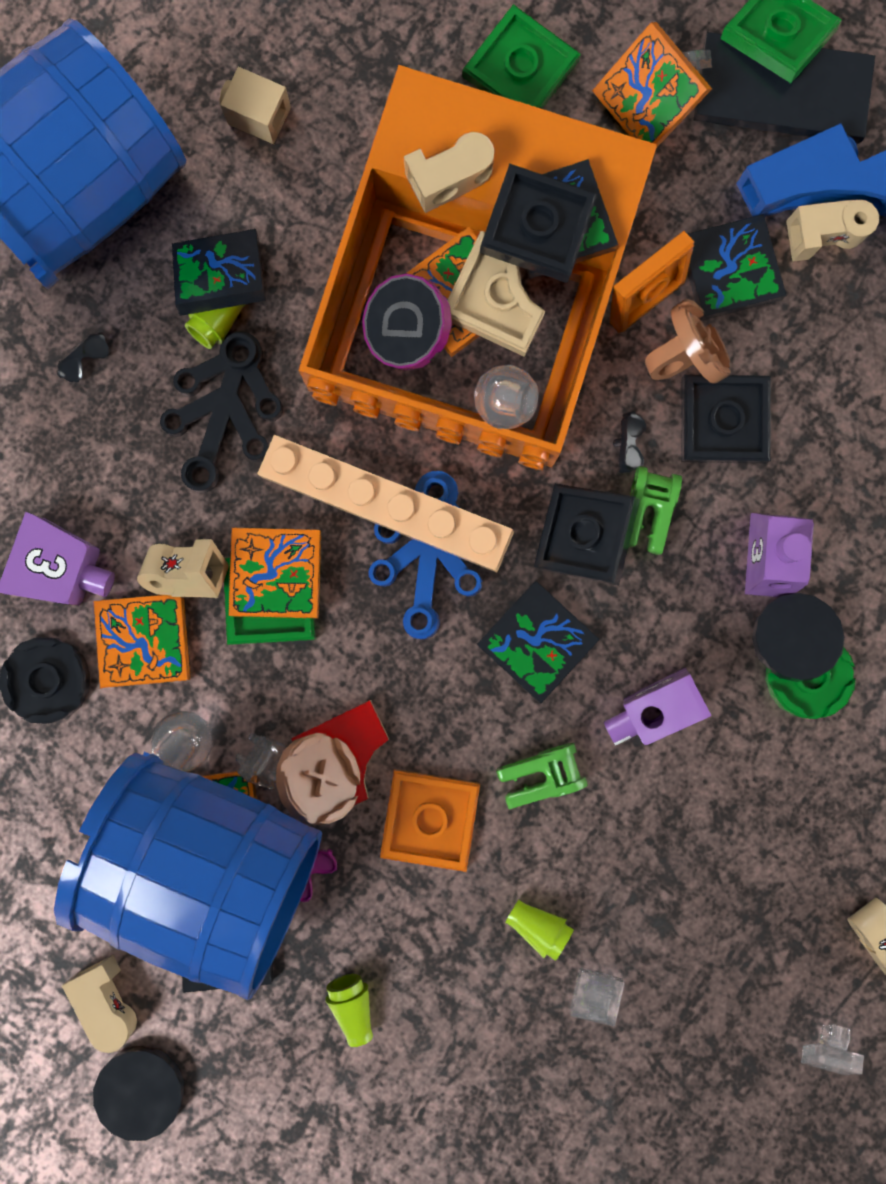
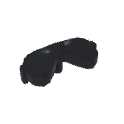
[56,333,109,382]
[613,412,646,473]

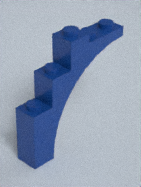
[736,124,886,217]

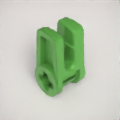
[628,466,682,555]
[496,743,588,809]

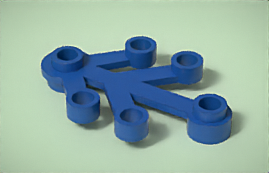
[369,471,482,639]

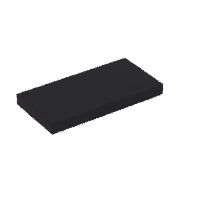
[693,32,876,144]

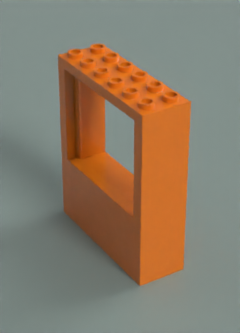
[298,65,657,470]

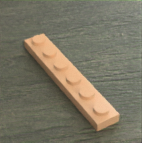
[257,435,514,573]

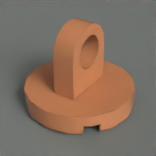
[644,299,731,383]
[276,733,360,825]

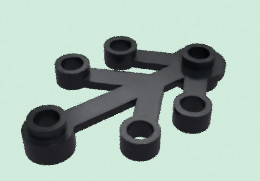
[160,332,283,493]

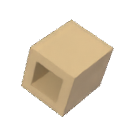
[219,66,291,144]

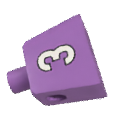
[0,512,115,606]
[745,513,814,597]
[604,667,711,746]

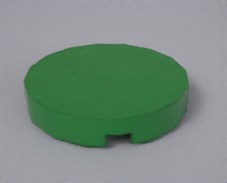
[765,646,856,719]

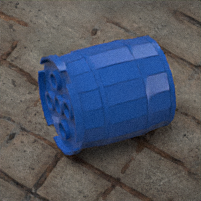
[0,18,187,290]
[54,751,323,1000]

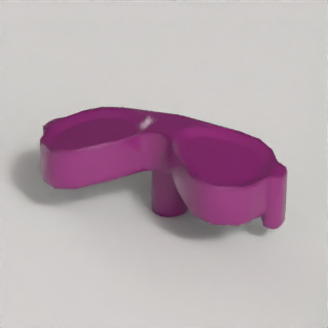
[300,849,337,902]

